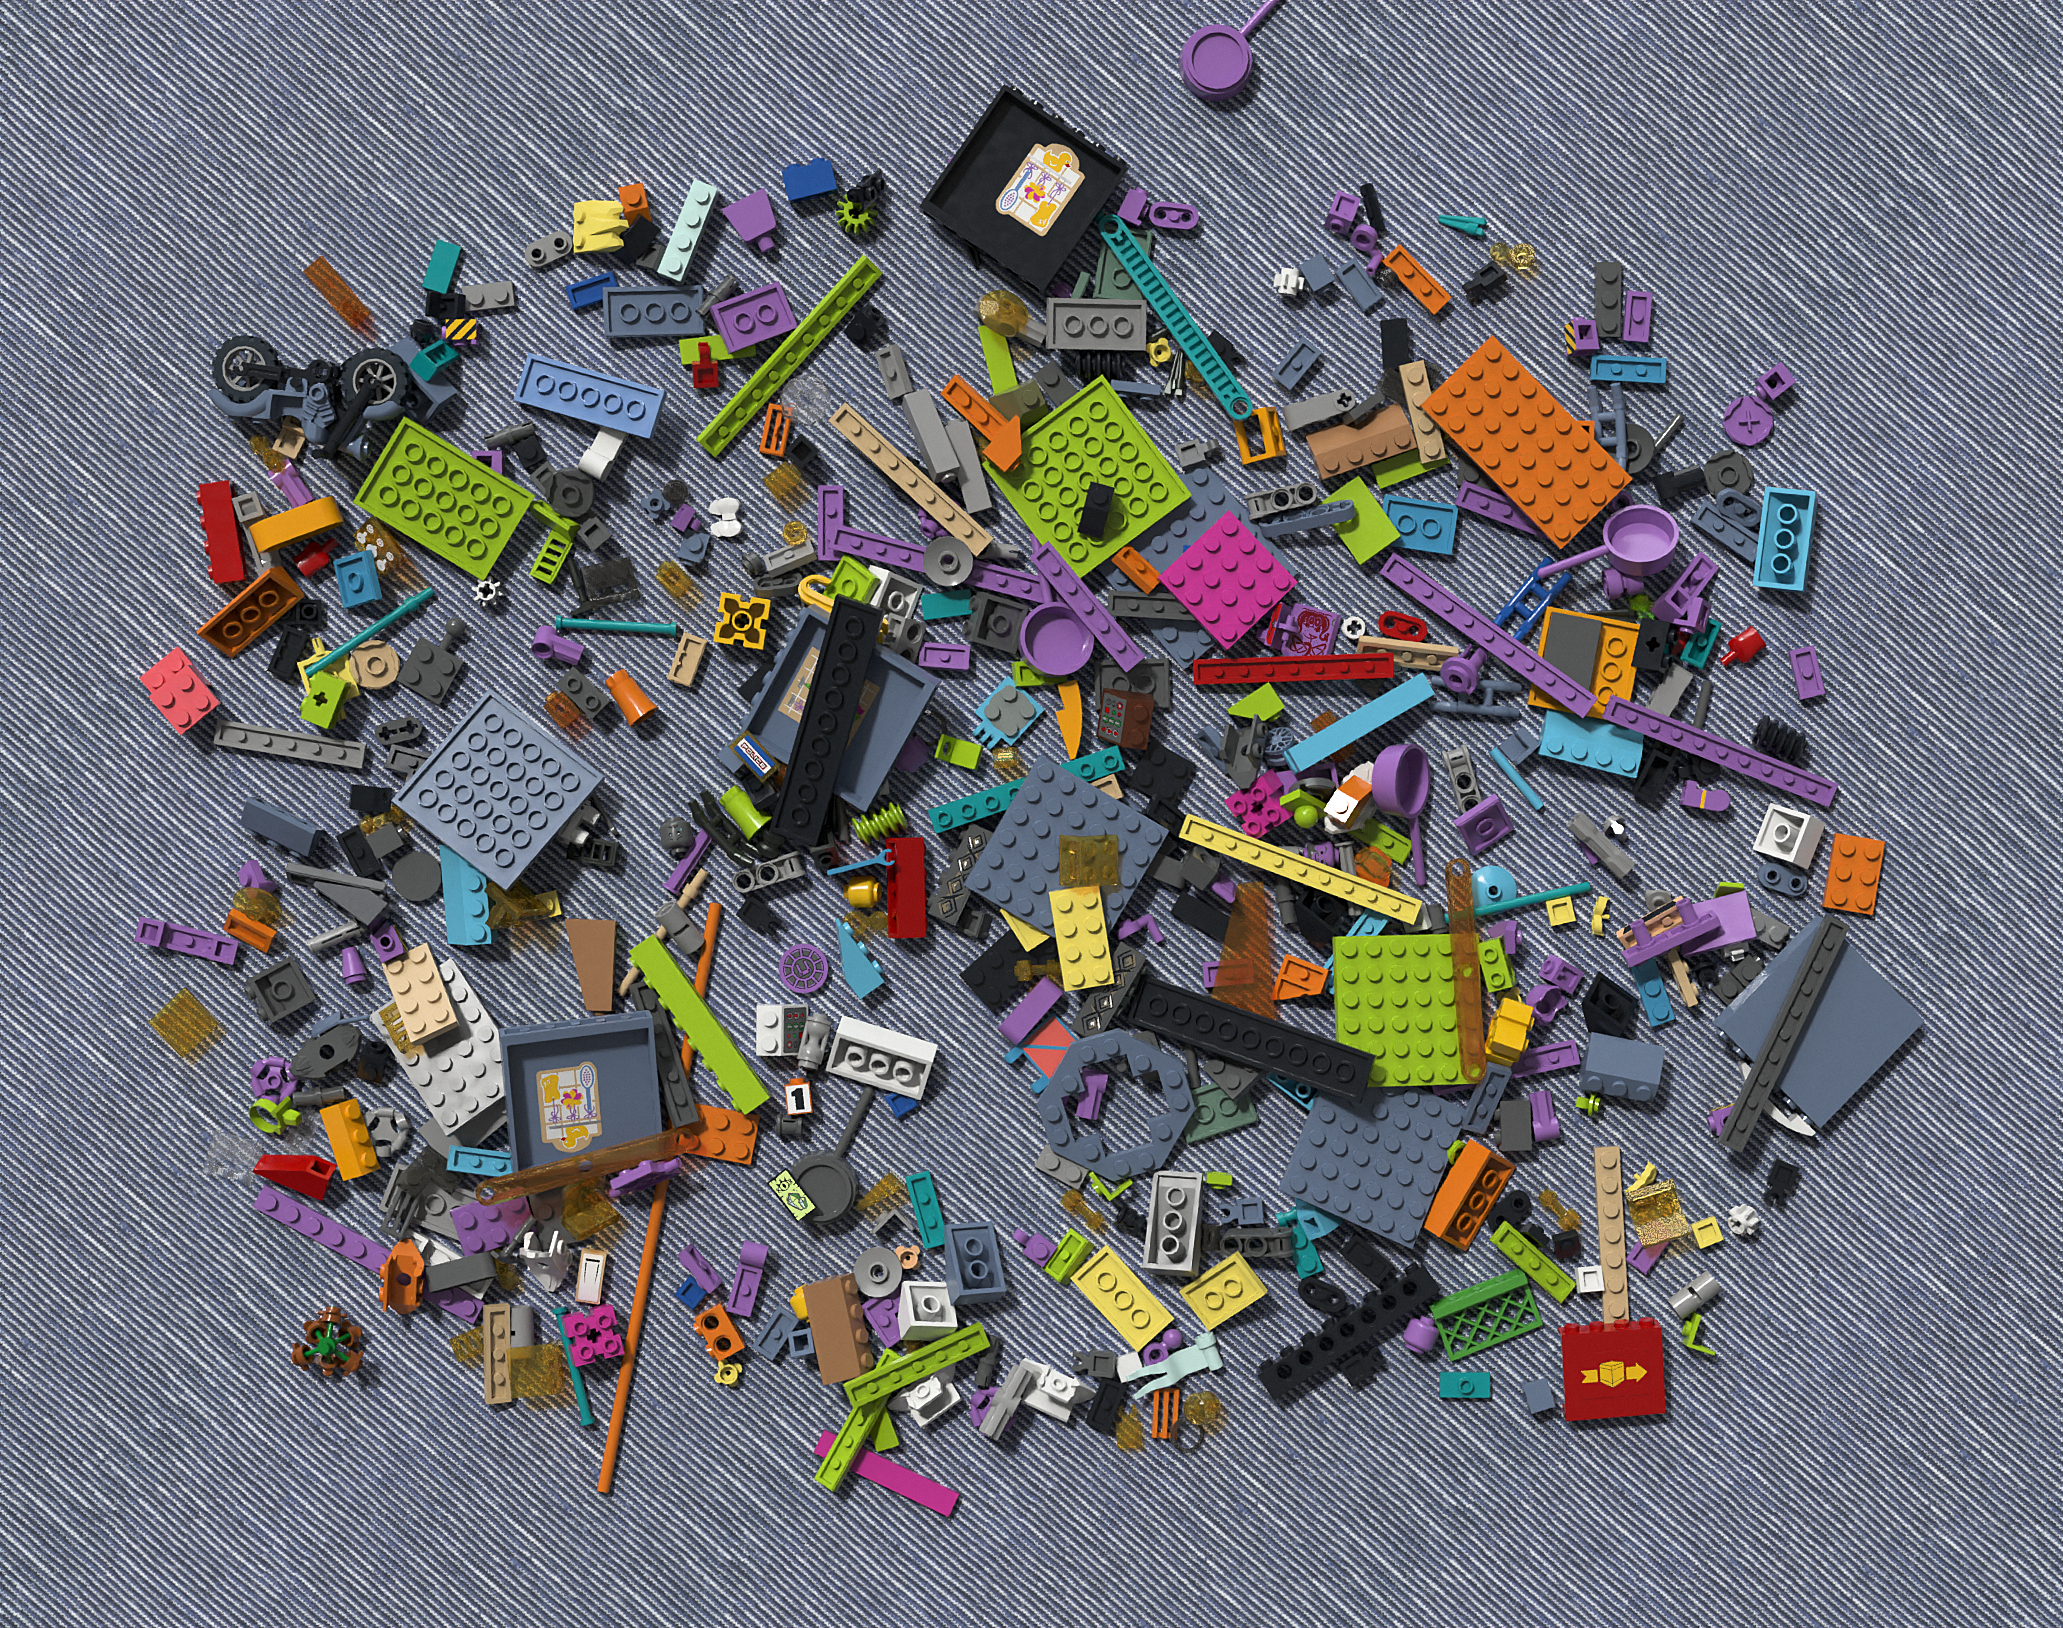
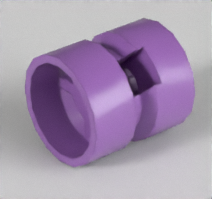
[1601,566,1644,600]

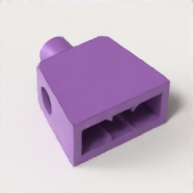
[722,188,778,253]

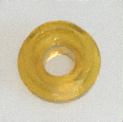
[782,521,807,546]

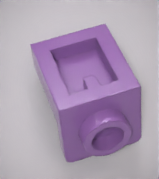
[1324,190,1361,235]
[1673,597,1712,635]
[1539,954,1584,994]

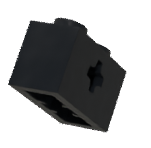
[1631,618,1679,676]

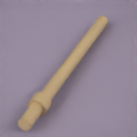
[616,868,709,996]

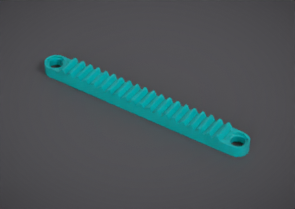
[1099,214,1253,422]

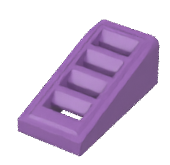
[1207,871,1236,903]

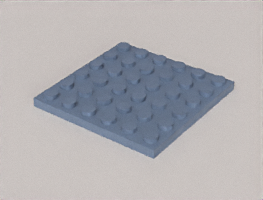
[1096,464,1298,670]
[391,688,605,893]
[963,754,1170,938]
[1278,1086,1466,1249]

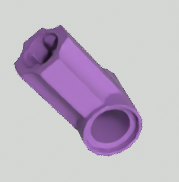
[267,458,315,508]
[531,626,584,666]
[1076,1067,1108,1120]
[1528,1090,1560,1142]

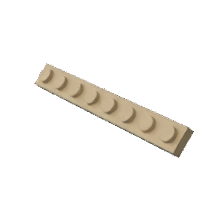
[828,402,994,557]
[1593,1146,1629,1324]

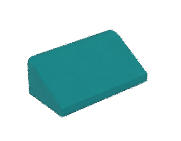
[1680,618,1722,669]

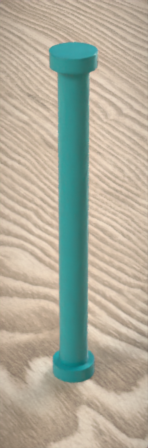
[556,615,677,637]
[552,1306,596,1426]

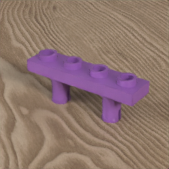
[1621,898,1721,967]

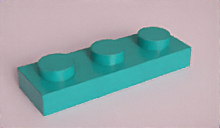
[905,1170,945,1249]

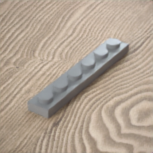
[213,719,367,769]

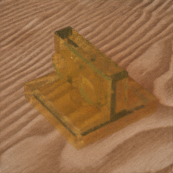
[484,881,552,929]

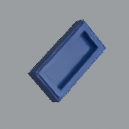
[565,271,618,311]

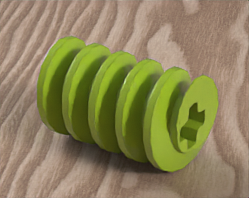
[851,801,908,845]

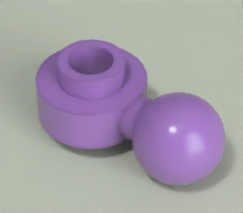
[1143,1329,1183,1366]

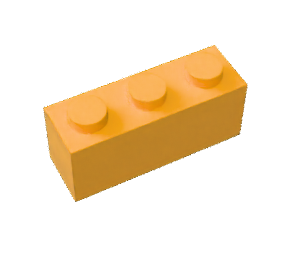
[319,1098,380,1181]

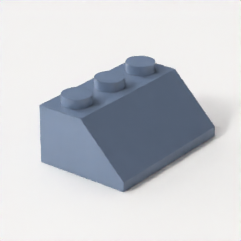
[376,337,458,427]
[240,797,325,859]
[1579,1032,1665,1103]

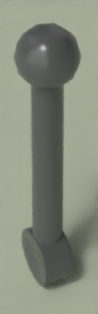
[590,791,618,836]

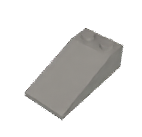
[418,1099,507,1166]
[1142,1170,1203,1278]

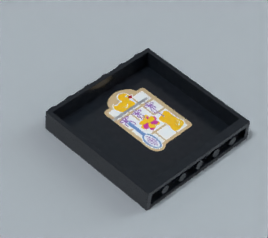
[919,84,1129,295]

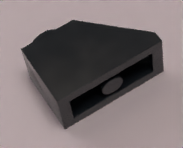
[1077,481,1115,539]

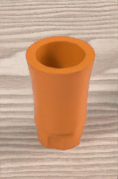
[605,669,659,728]

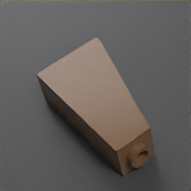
[565,918,618,1016]

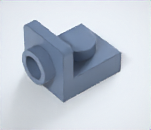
[676,528,711,567]

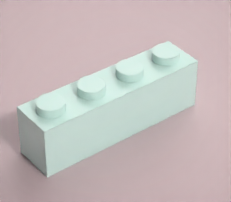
[657,179,720,285]

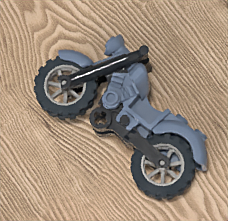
[207,335,412,463]

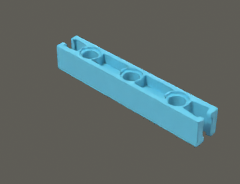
[1281,672,1435,775]

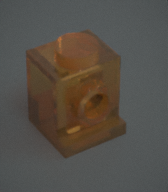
[543,690,584,730]

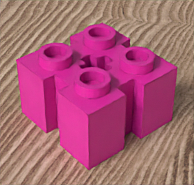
[1224,768,1295,839]
[560,1303,625,1367]

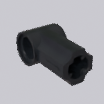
[1652,464,1706,501]

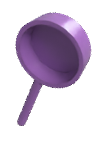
[1179,0,1280,101]
[1537,505,1679,578]
[1018,533,1094,678]
[1372,744,1430,886]

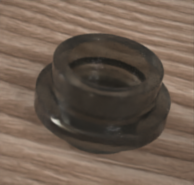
[1376,266,1400,290]
[663,480,688,505]

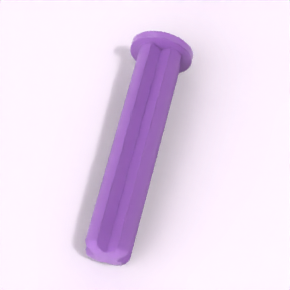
[662,828,712,896]

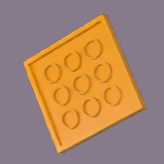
[1527,606,1640,721]

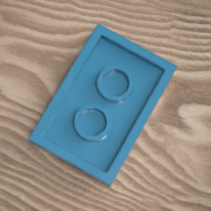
[1382,494,1459,555]

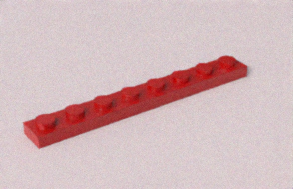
[1193,653,1394,685]

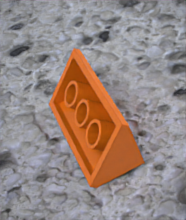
[196,566,304,658]

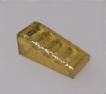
[992,747,1018,769]
[379,1002,415,1054]
[856,1170,905,1211]
[449,1324,484,1363]

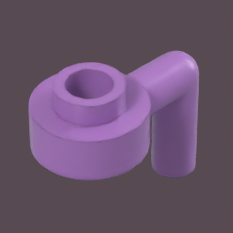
[1351,225,1383,275]
[1115,914,1164,943]

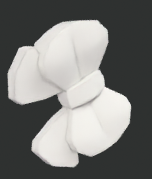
[709,498,743,537]

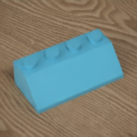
[1752,487,1819,594]
[1535,708,1644,779]
[439,844,498,945]

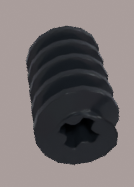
[1074,350,1127,382]
[1751,715,1808,764]

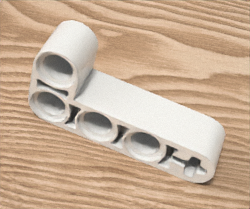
[578,427,629,482]

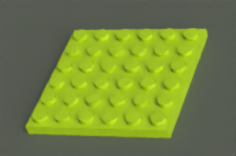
[982,375,1192,579]
[1332,933,1484,1087]

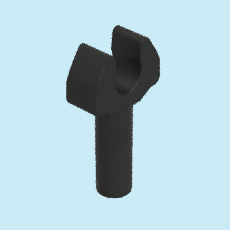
[1130,326,1170,359]

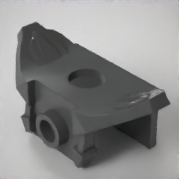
[1218,714,1268,789]
[289,1024,363,1080]

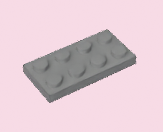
[1046,298,1147,351]
[379,1162,487,1241]

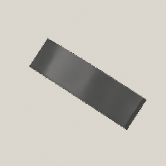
[529,461,613,552]

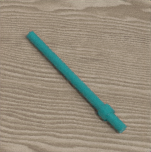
[304,586,435,678]
[1444,882,1591,924]

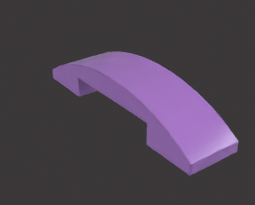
[134,917,239,965]

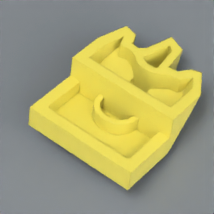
[573,200,629,254]

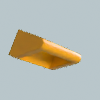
[1232,406,1286,465]

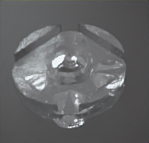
[780,374,831,426]

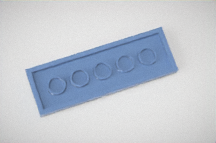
[514,353,667,440]

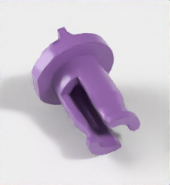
[1440,643,1489,695]

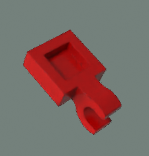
[692,342,719,388]

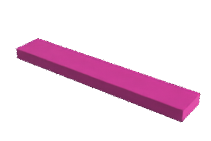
[813,1429,959,1517]

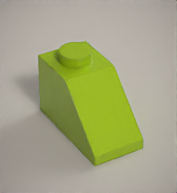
[1225,682,1285,723]

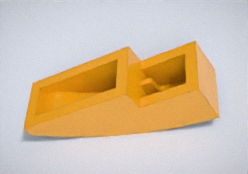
[1055,679,1082,760]

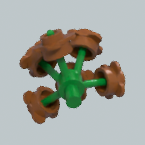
[291,1306,364,1377]

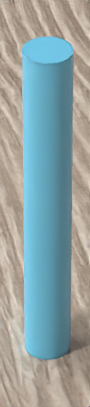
[1489,747,1544,810]

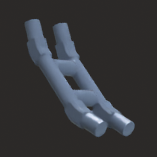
[1587,383,1628,471]
[1429,676,1521,718]

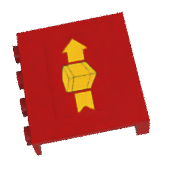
[1558,1317,1666,1421]

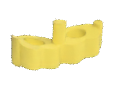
[1591,896,1610,936]
[1625,1162,1657,1198]

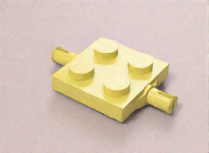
[297,637,361,721]

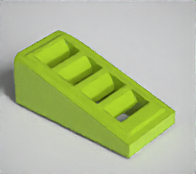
[529,530,575,586]

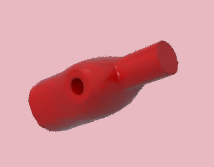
[292,537,339,579]
[1719,626,1767,667]

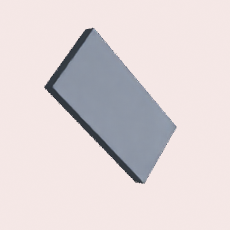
[602,285,705,338]

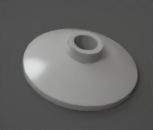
[923,536,973,586]
[853,1247,903,1297]

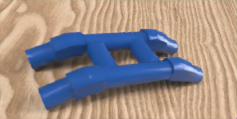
[1493,556,1573,642]

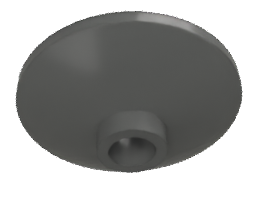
[1607,424,1655,474]

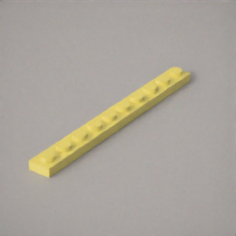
[1178,813,1423,925]

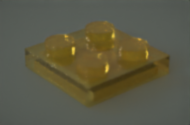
[148,987,220,1058]

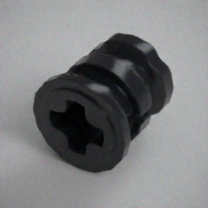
[1113,1203,1146,1235]

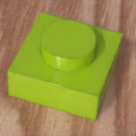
[1205,1171,1232,1189]

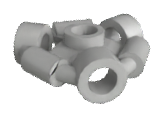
[363,1107,411,1157]

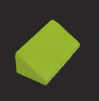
[529,500,580,541]
[1042,1228,1095,1285]
[870,1404,900,1452]

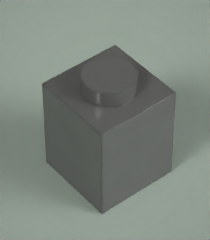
[365,822,408,859]

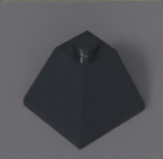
[1294,885,1349,950]
[1581,971,1639,1037]

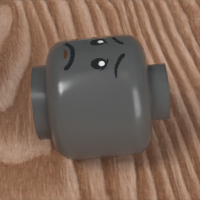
[659,817,694,855]

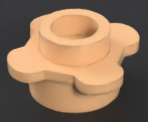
[895,1245,921,1270]

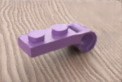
[726,1240,769,1317]

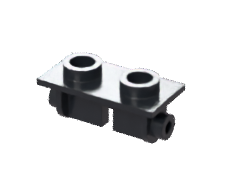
[847,169,885,210]

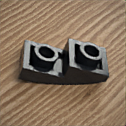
[609,213,661,266]
[272,599,321,625]

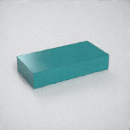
[422,239,463,294]
[921,589,972,621]

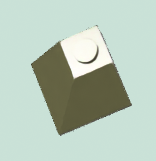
[988,378,1049,434]

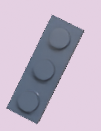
[1690,500,1759,563]
[1461,1061,1512,1134]

